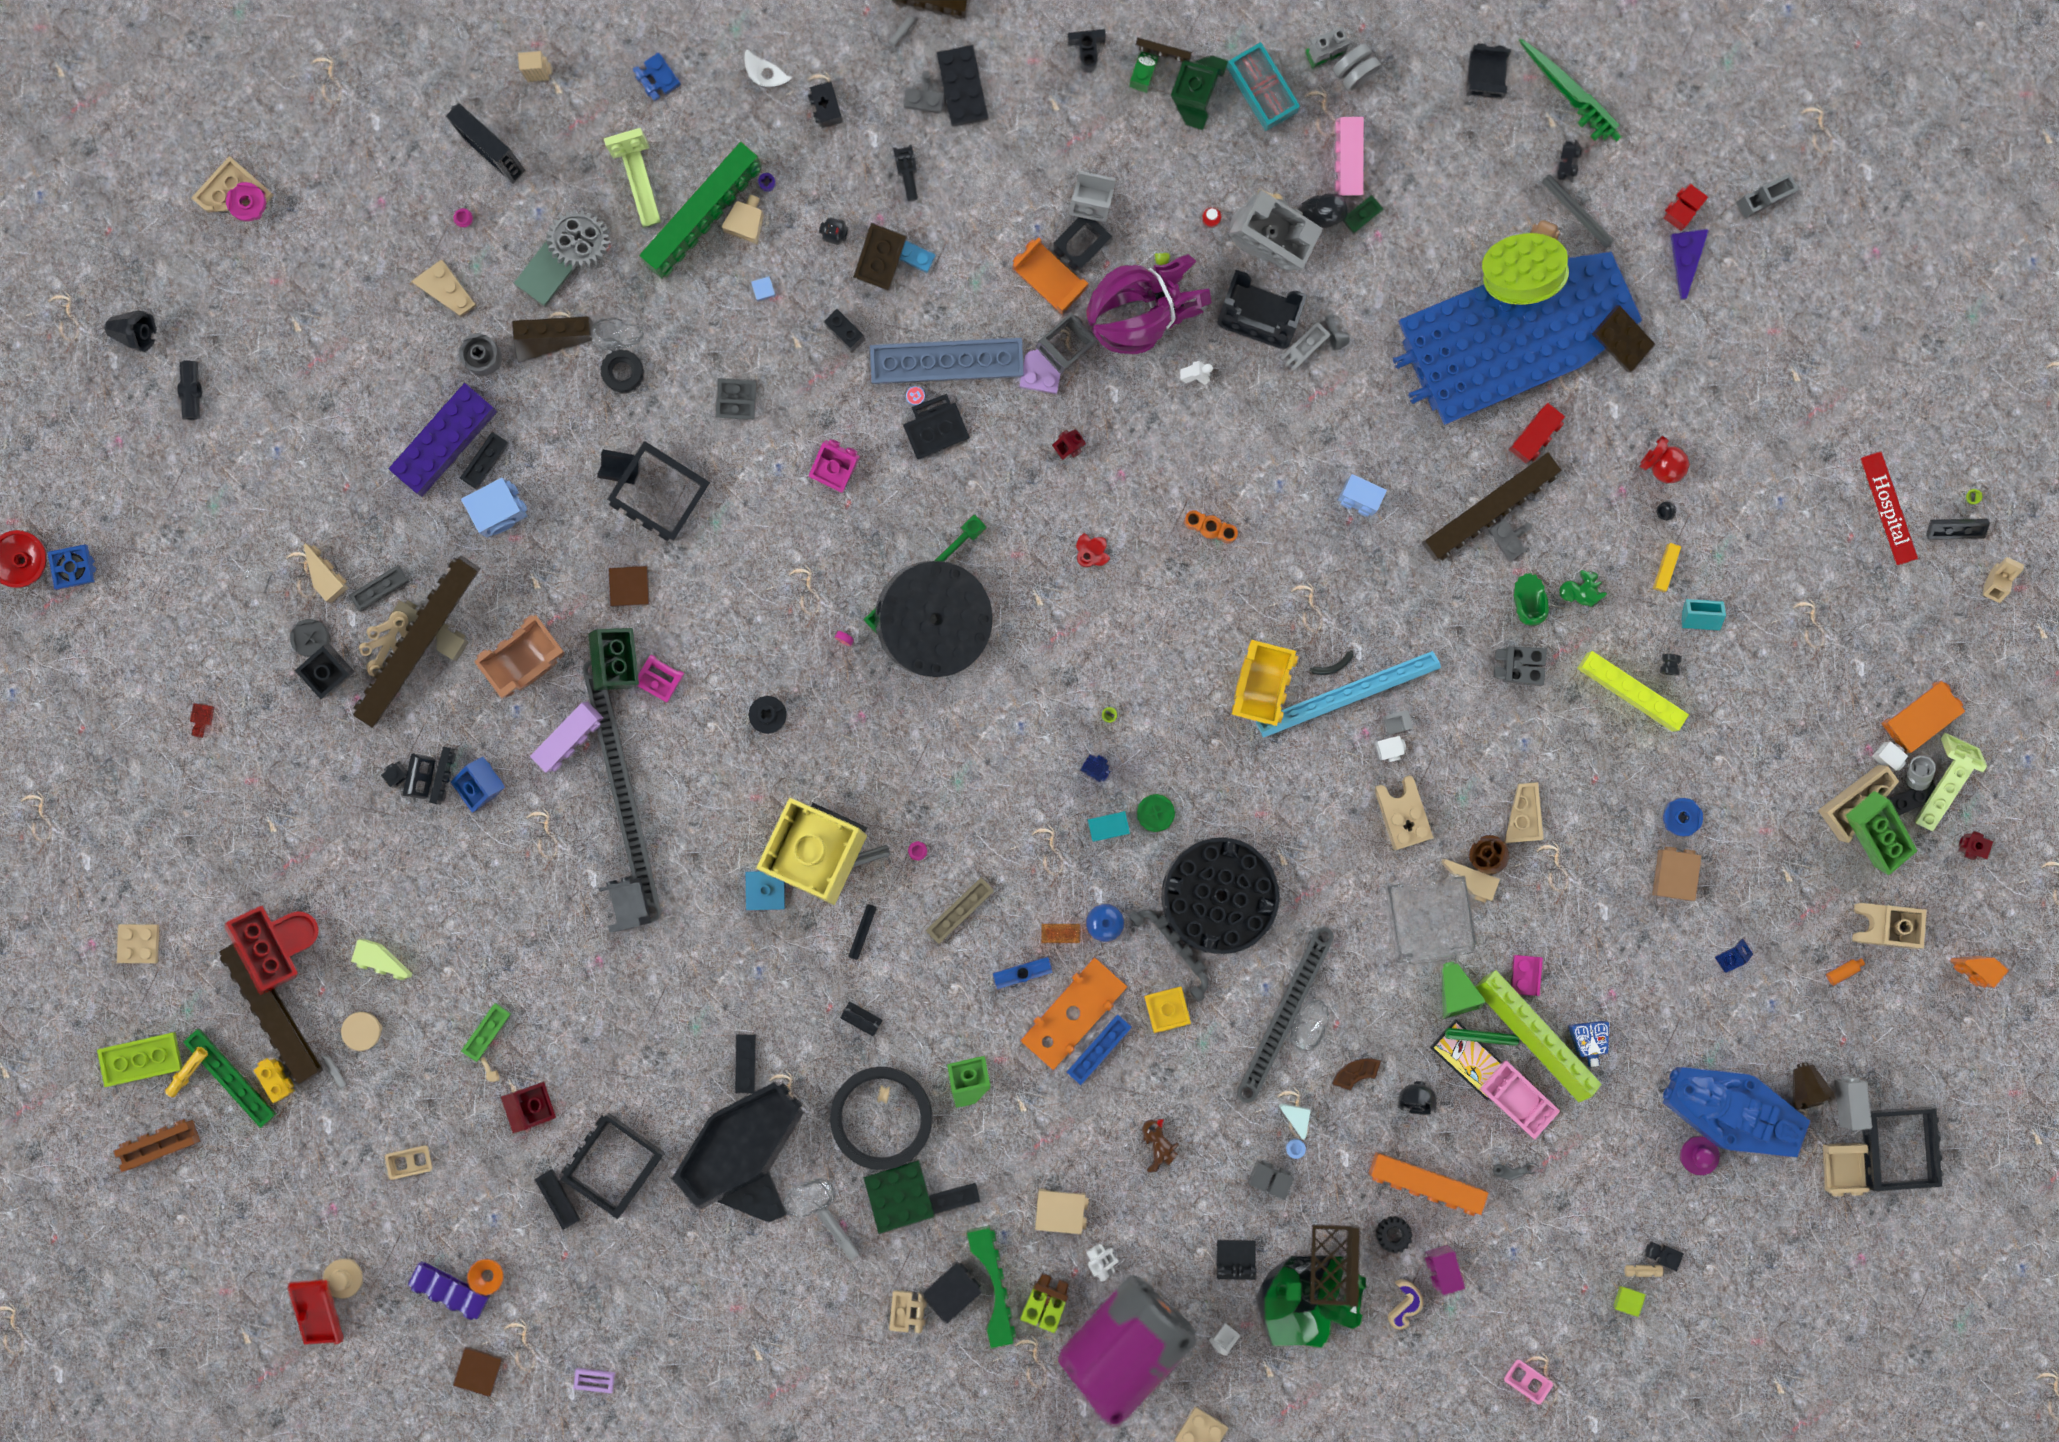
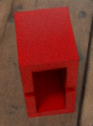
[1663,183,1708,231]

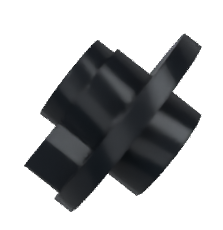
[748,696,787,734]

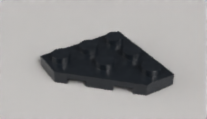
[717,1172,787,1223]

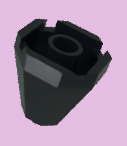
[104,310,157,352]

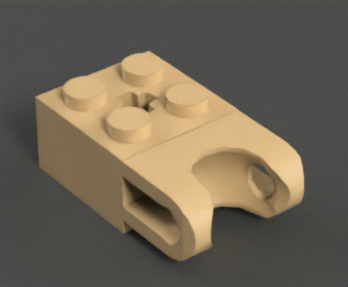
[1375,775,1433,850]
[1852,903,1927,950]

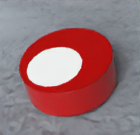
[1202,207,1221,228]

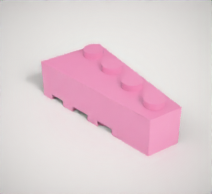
[1335,117,1364,196]

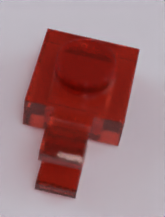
[190,703,215,738]

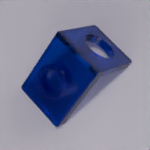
[1715,939,1753,973]

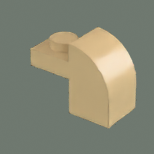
[1983,557,2024,603]

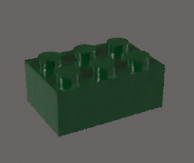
[588,628,639,690]

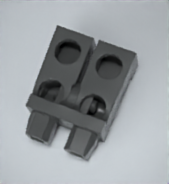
[1493,646,1547,686]

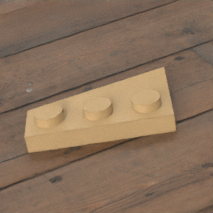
[411,259,476,317]
[1504,782,1544,843]

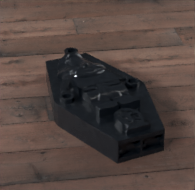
[671,1082,804,1209]

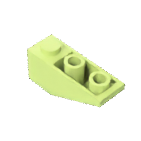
[351,939,412,980]

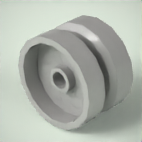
[1333,43,1382,92]

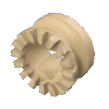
[877,1085,890,1104]

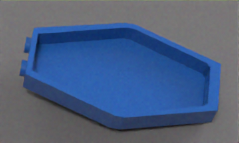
[1663,1067,1810,1157]

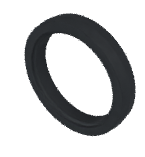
[830,1067,932,1170]

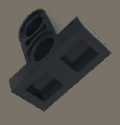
[1067,29,1106,73]

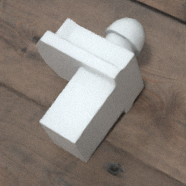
[1180,361,1213,385]

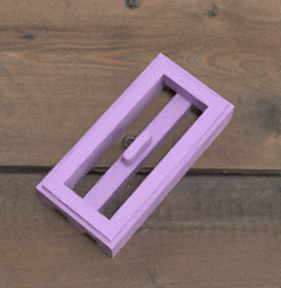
[573,1368,615,1393]

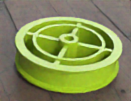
[1482,233,1569,305]

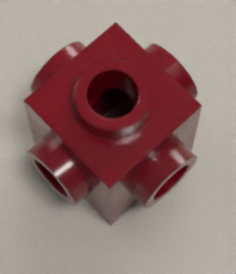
[1052,429,1086,460]
[1958,831,1994,860]

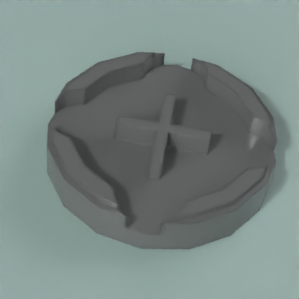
[290,619,330,657]

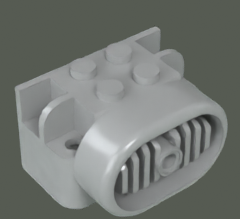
[1229,190,1323,271]

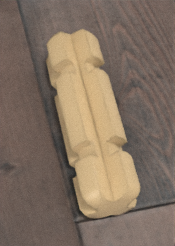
[1624,1265,1664,1277]

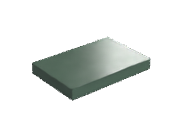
[514,240,577,307]

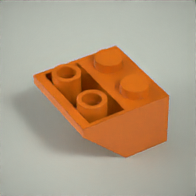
[1950,956,2009,988]

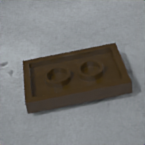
[853,222,908,291]
[1592,305,1655,373]

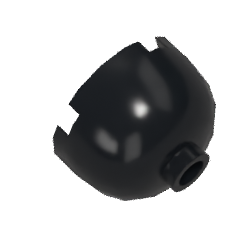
[1398,1081,1437,1115]

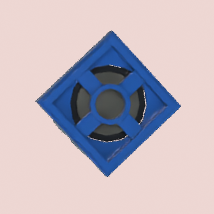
[47,544,96,590]

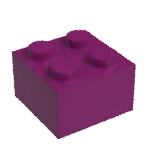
[1424,1245,1466,1296]

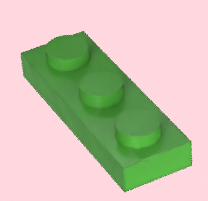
[461,1003,511,1062]

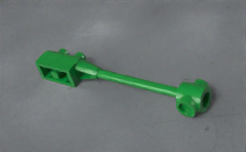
[863,514,987,635]

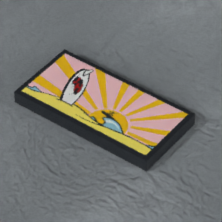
[1429,1019,1503,1101]

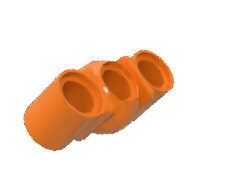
[1184,510,1238,544]

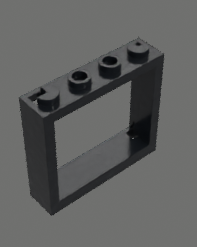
[445,102,526,184]
[606,441,710,542]
[1862,1107,1944,1192]
[561,1113,665,1219]

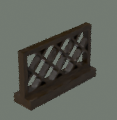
[1310,1224,1360,1307]

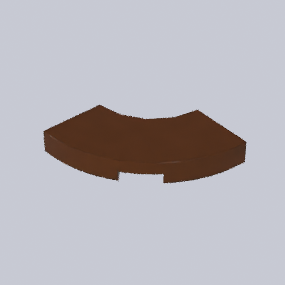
[1332,1058,1381,1091]

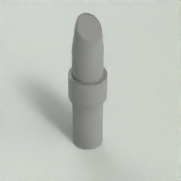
[889,17,915,46]
[323,1056,347,1089]

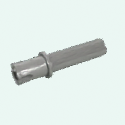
[818,1207,860,1260]

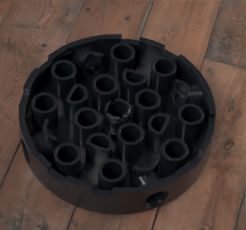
[875,561,993,677]
[1161,837,1280,954]

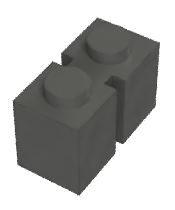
[1248,1160,1294,1200]

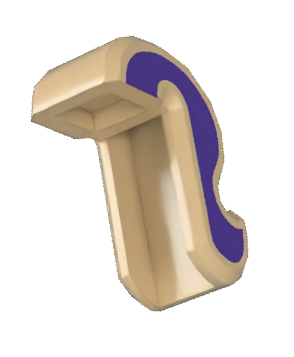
[1388,1279,1423,1330]

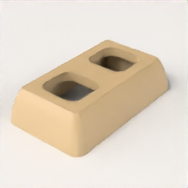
[385,1145,433,1180]

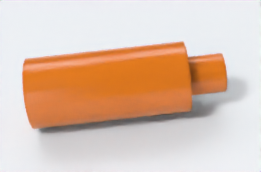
[1826,958,1865,986]

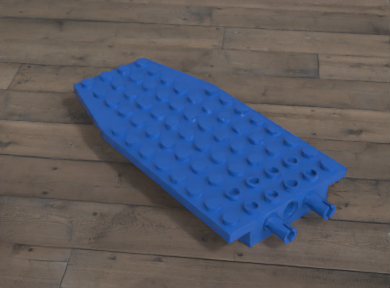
[1393,252,1643,425]

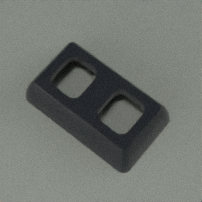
[403,753,435,799]

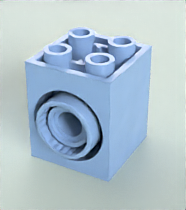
[461,478,528,538]

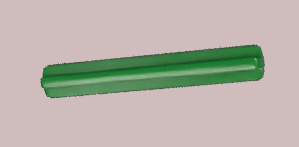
[1445,1028,1519,1046]

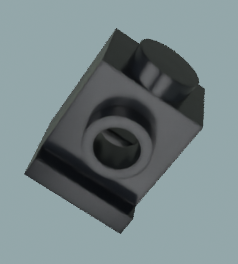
[381,761,407,788]

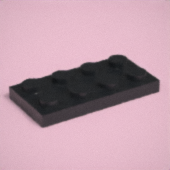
[936,45,988,127]

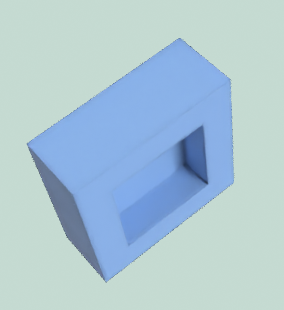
[751,277,775,301]

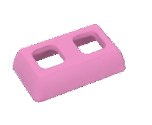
[1504,1359,1553,1404]

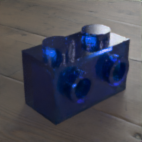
[1079,754,1111,783]

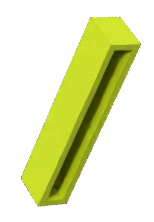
[1577,651,1689,732]

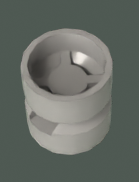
[1905,756,1936,790]

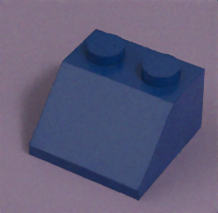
[451,756,505,813]

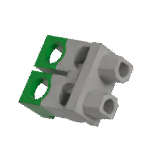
[1305,26,1350,69]

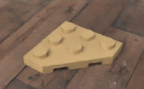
[192,156,274,212]

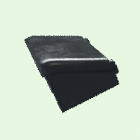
[1217,269,1307,349]

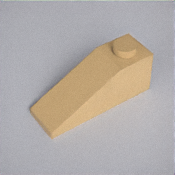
[1441,859,1500,903]

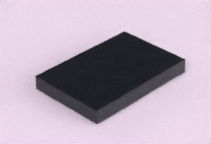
[902,402,970,460]

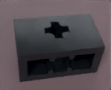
[808,81,843,129]
[823,309,865,353]

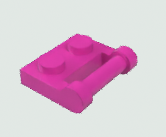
[637,654,685,703]

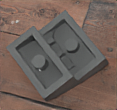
[716,378,757,420]

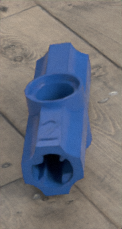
[993,957,1053,989]

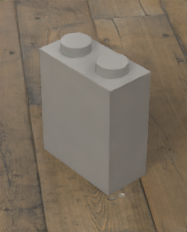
[1835,1075,1872,1130]

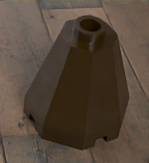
[1792,1062,1836,1110]

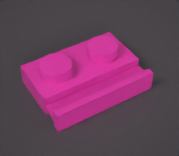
[1511,955,1543,996]

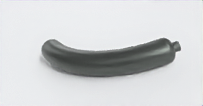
[1310,650,1354,675]

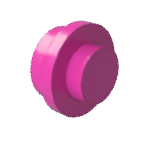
[453,208,473,228]
[908,841,927,861]

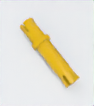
[165,1047,208,1098]

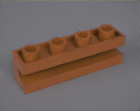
[113,1119,201,1173]

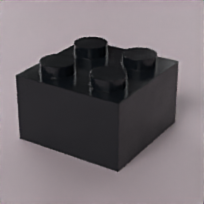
[294,643,355,699]

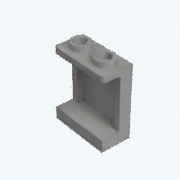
[1069,171,1116,223]

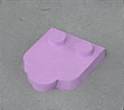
[1019,348,1060,394]

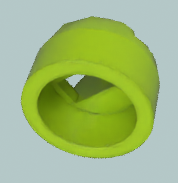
[1155,253,1170,265]
[1965,489,1982,505]
[1102,707,1118,723]

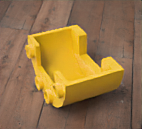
[1231,640,1298,726]

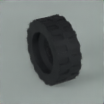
[600,349,644,393]

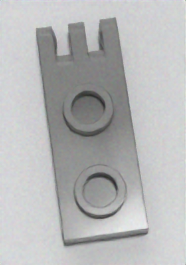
[1280,321,1331,371]

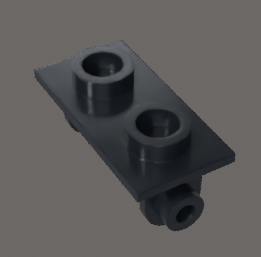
[1557,140,1582,183]
[840,1001,883,1037]

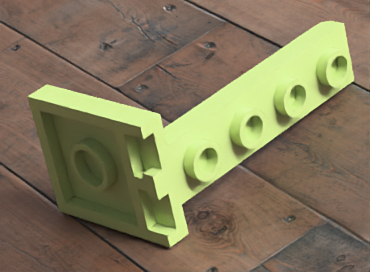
[603,128,662,228]
[1915,733,1987,831]

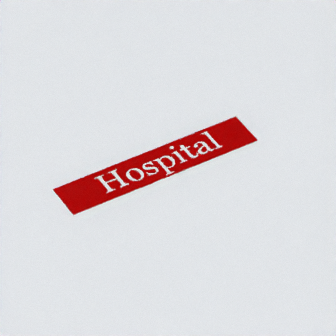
[1860,451,1918,566]

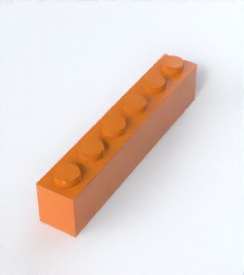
[1368,1152,1489,1216]

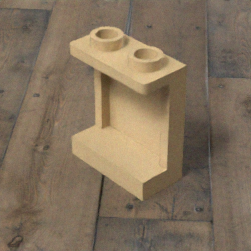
[1823,1143,1870,1196]
[1035,1188,1089,1234]

